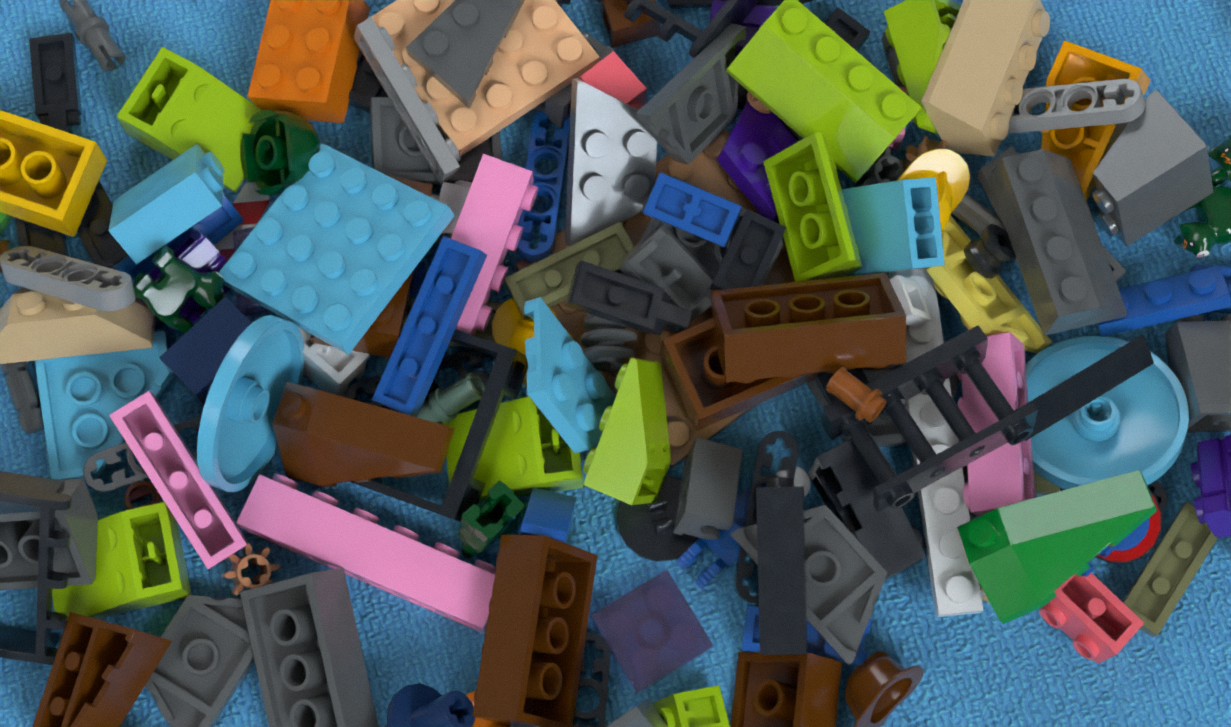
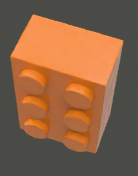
[247,0,370,123]

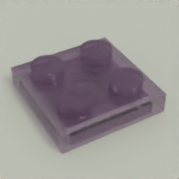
[591,570,714,694]

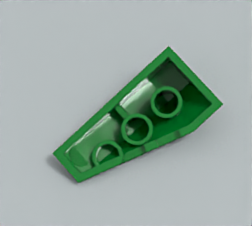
[957,470,1158,624]

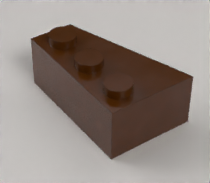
[32,612,172,727]

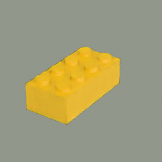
[0,110,107,237]

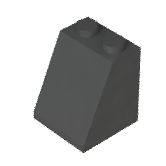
[1093,90,1214,247]
[1165,315,1231,433]

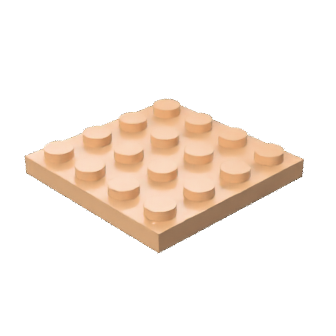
[365,0,600,157]

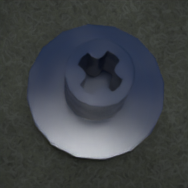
[384,683,475,727]

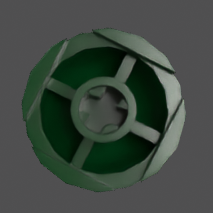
[241,110,320,196]

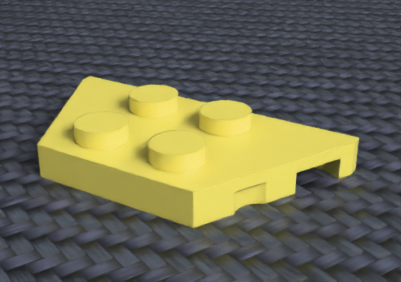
[926,215,1052,354]

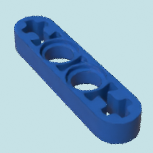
[516,111,570,264]

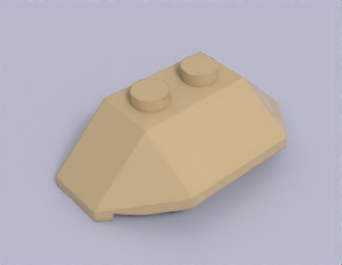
[0,287,156,364]

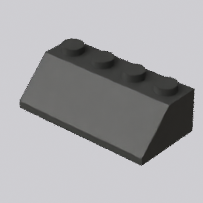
[989,149,1127,336]
[0,478,98,590]
[240,568,379,727]

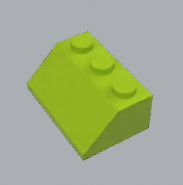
[763,132,863,282]

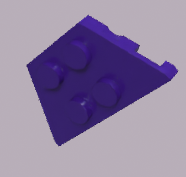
[716,100,797,224]

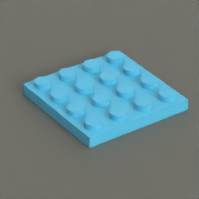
[219,143,455,355]

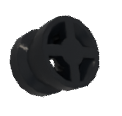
[964,224,1016,279]

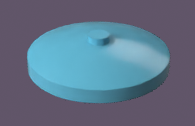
[197,315,304,492]
[1026,336,1189,490]

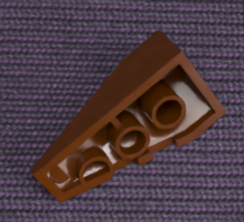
[272,382,454,487]

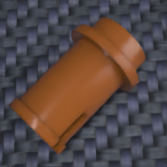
[826,367,887,423]

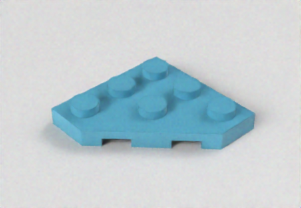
[35,331,173,480]

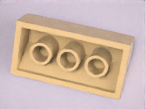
[921,0,1050,156]

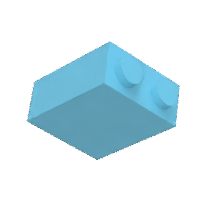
[108,144,225,264]
[841,177,945,276]

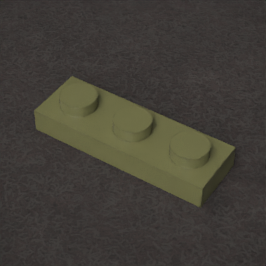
[504,222,634,320]
[1122,502,1218,637]

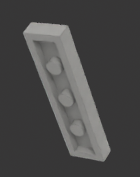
[354,17,461,184]

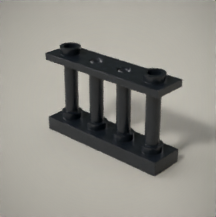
[822,325,1038,513]

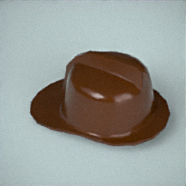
[845,651,924,727]

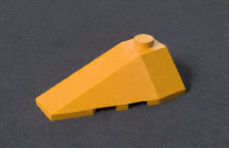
[1041,40,1151,201]

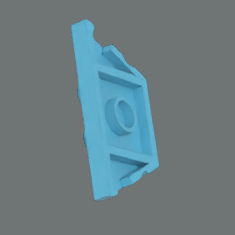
[524,297,616,453]

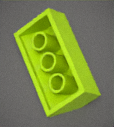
[726,0,922,183]

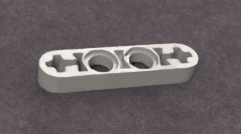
[1007,79,1146,134]
[0,246,136,311]

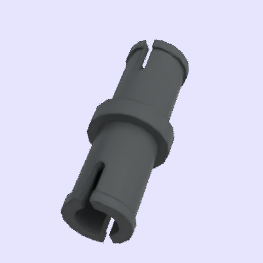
[60,0,126,71]

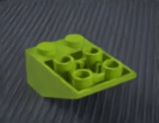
[884,0,961,134]
[116,47,261,193]
[583,358,671,505]
[442,396,583,501]
[52,502,192,620]

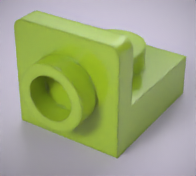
[653,685,730,727]

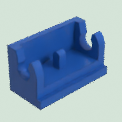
[643,172,742,247]

